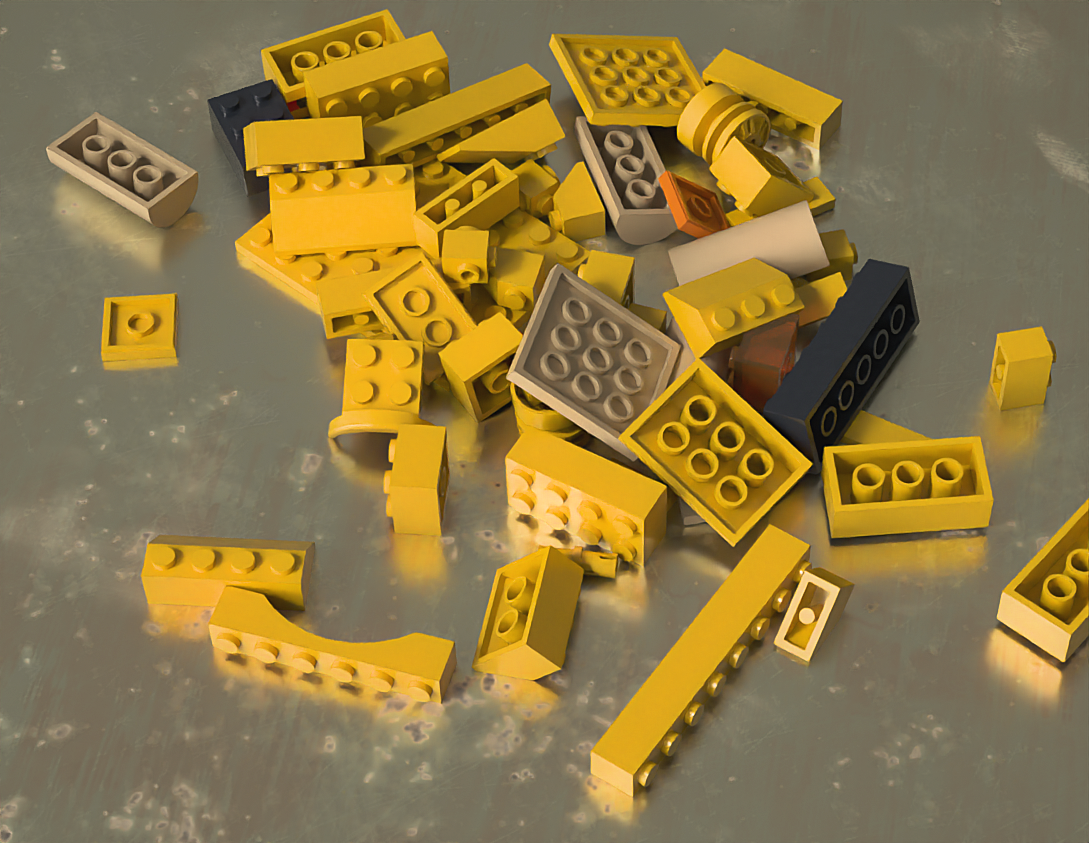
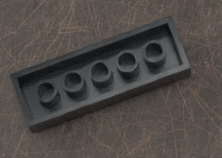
[763,259,920,475]

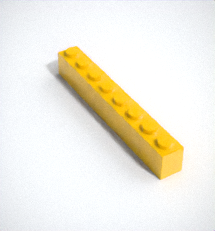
[591,524,812,797]

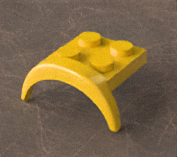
[328,339,436,438]

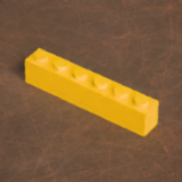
[358,63,552,168]

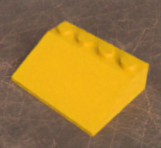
[618,358,813,547]

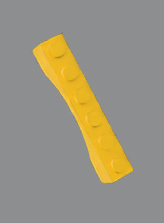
[208,585,457,704]

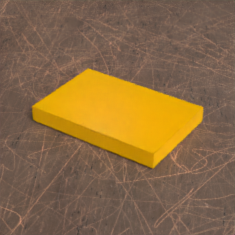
[362,251,478,385]

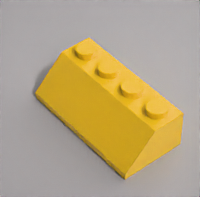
[269,163,419,257]
[141,535,315,611]

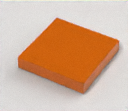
[658,170,730,239]

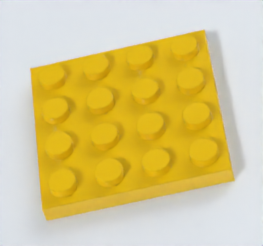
[549,33,706,127]

